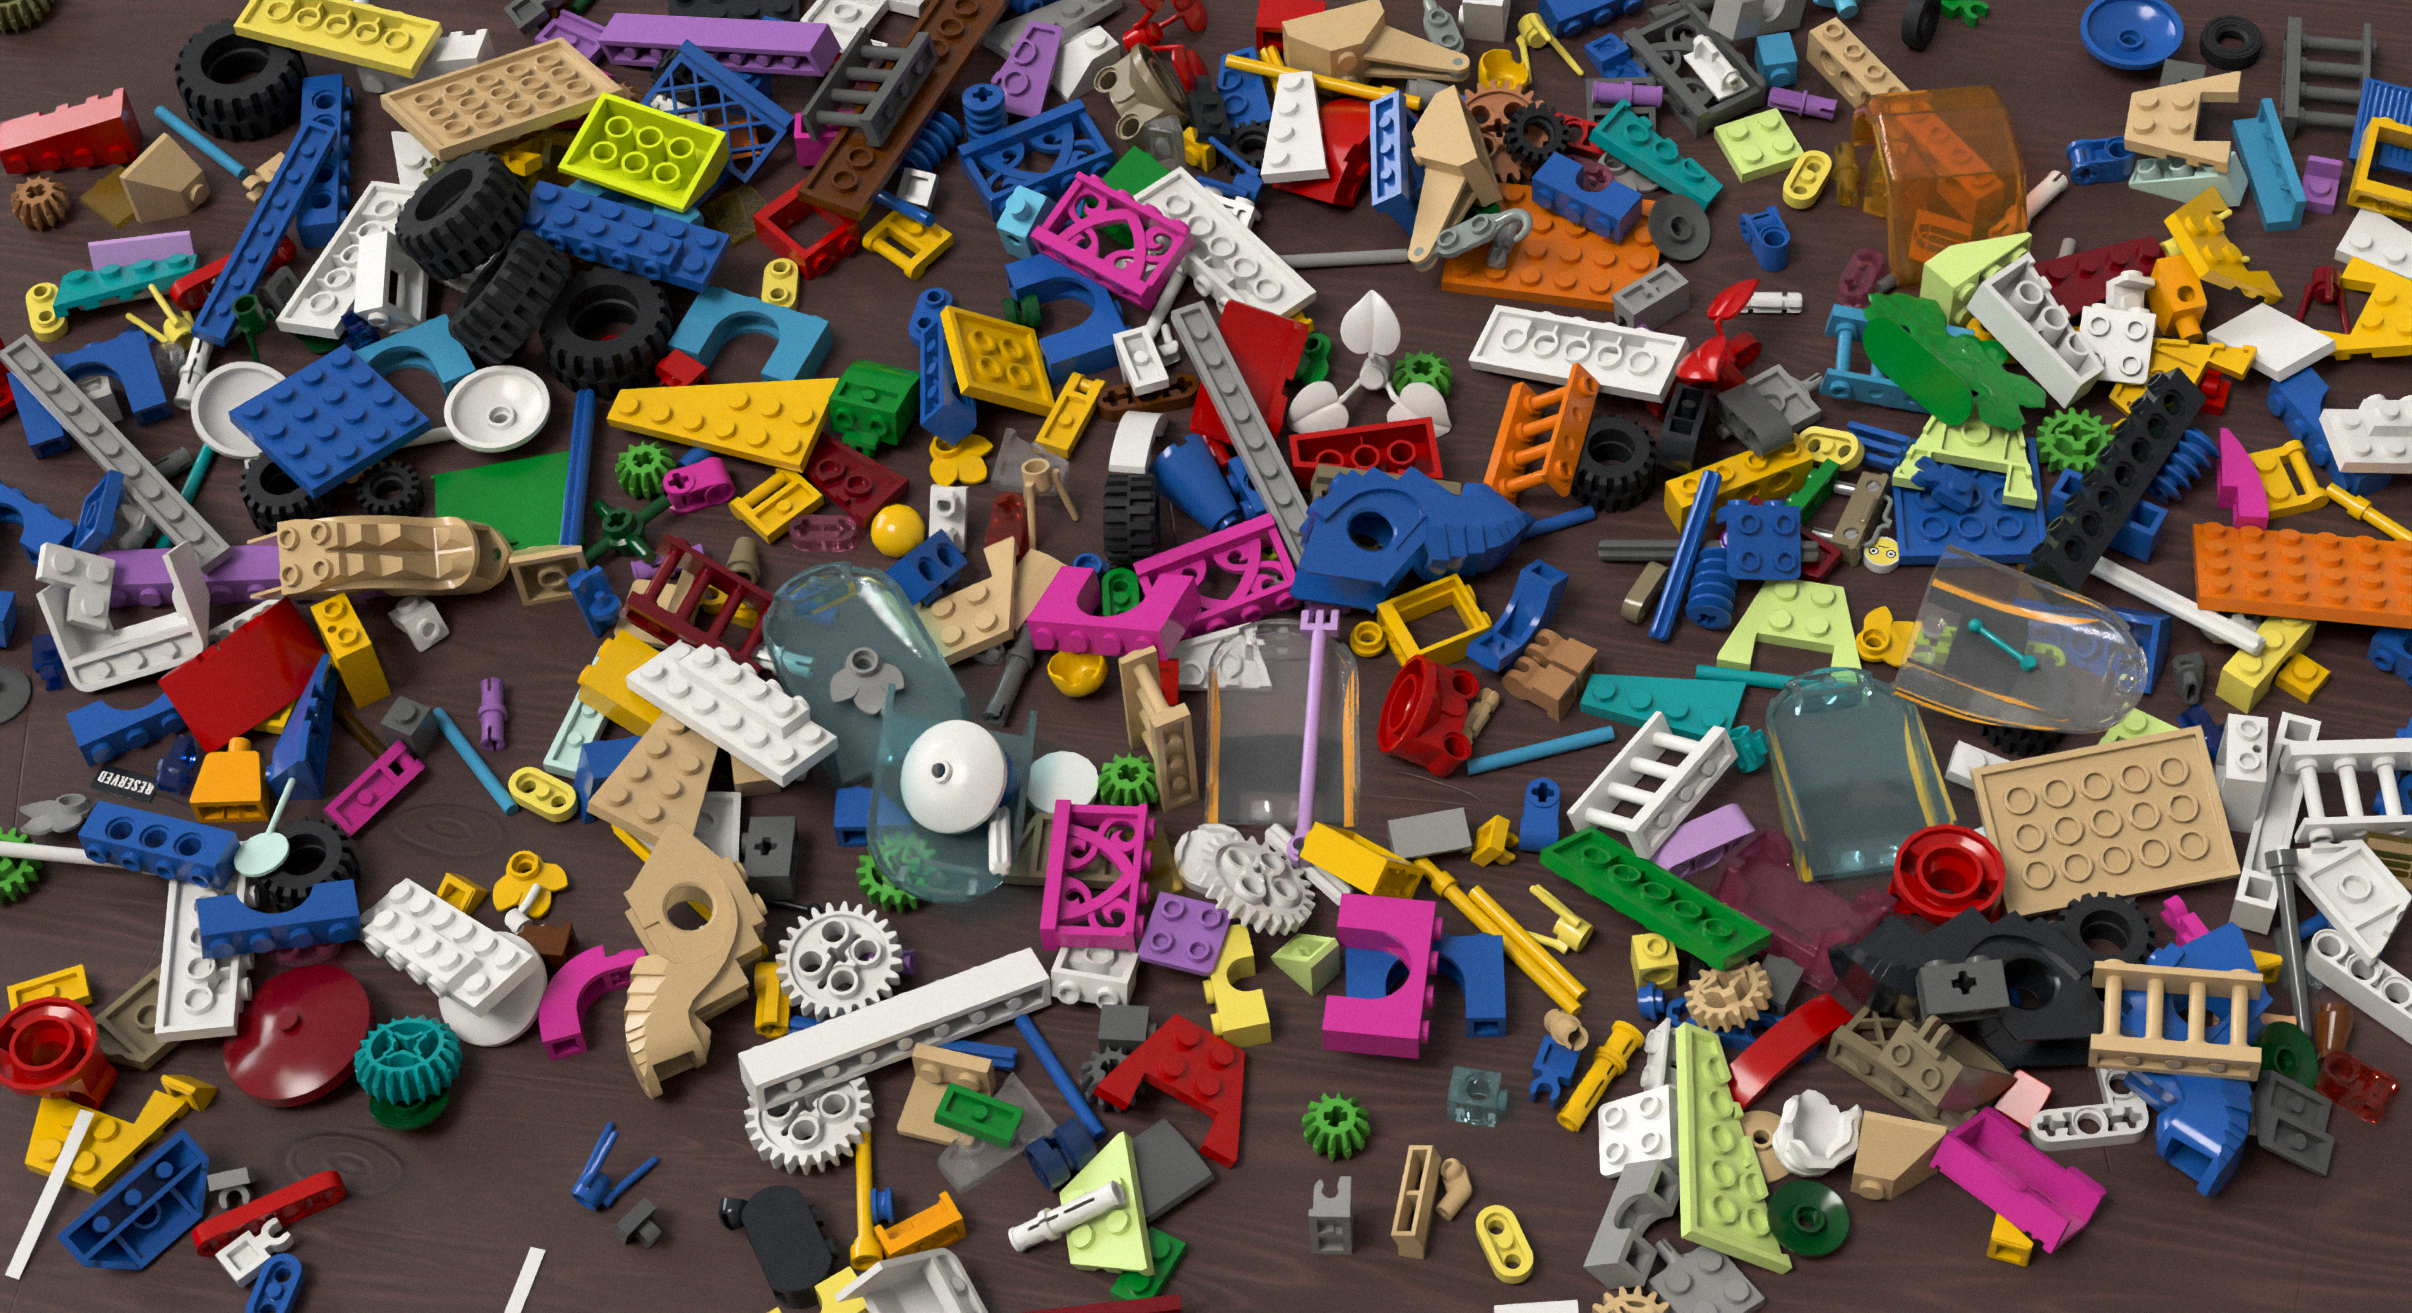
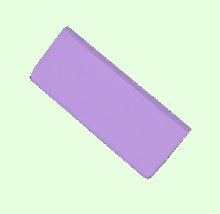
[88,230,199,271]

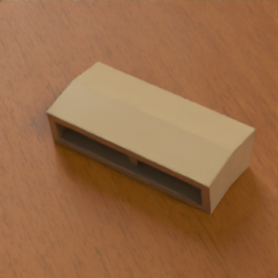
[1012,548,1067,642]
[1391,1145,1441,1260]

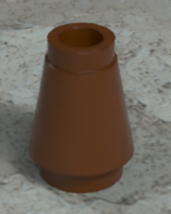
[2315,1003,2356,1066]

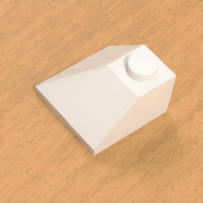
[1050,26,1121,103]

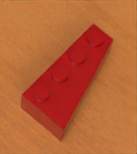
[0,87,142,174]
[1289,417,1443,489]

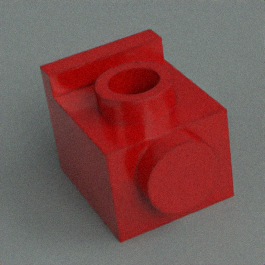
[655,348,711,387]

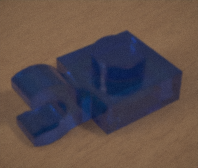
[341,309,380,351]
[32,633,65,692]

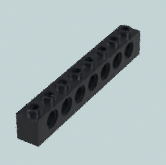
[2023,367,2207,603]

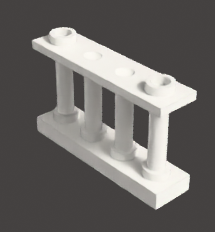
[1567,711,1738,860]
[2279,738,2412,844]

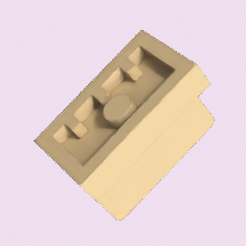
[897,1042,996,1151]

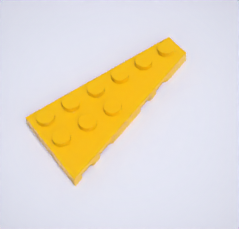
[606,378,840,473]

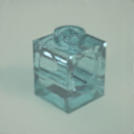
[1447,1066,1508,1127]

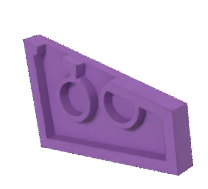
[991,20,1064,120]

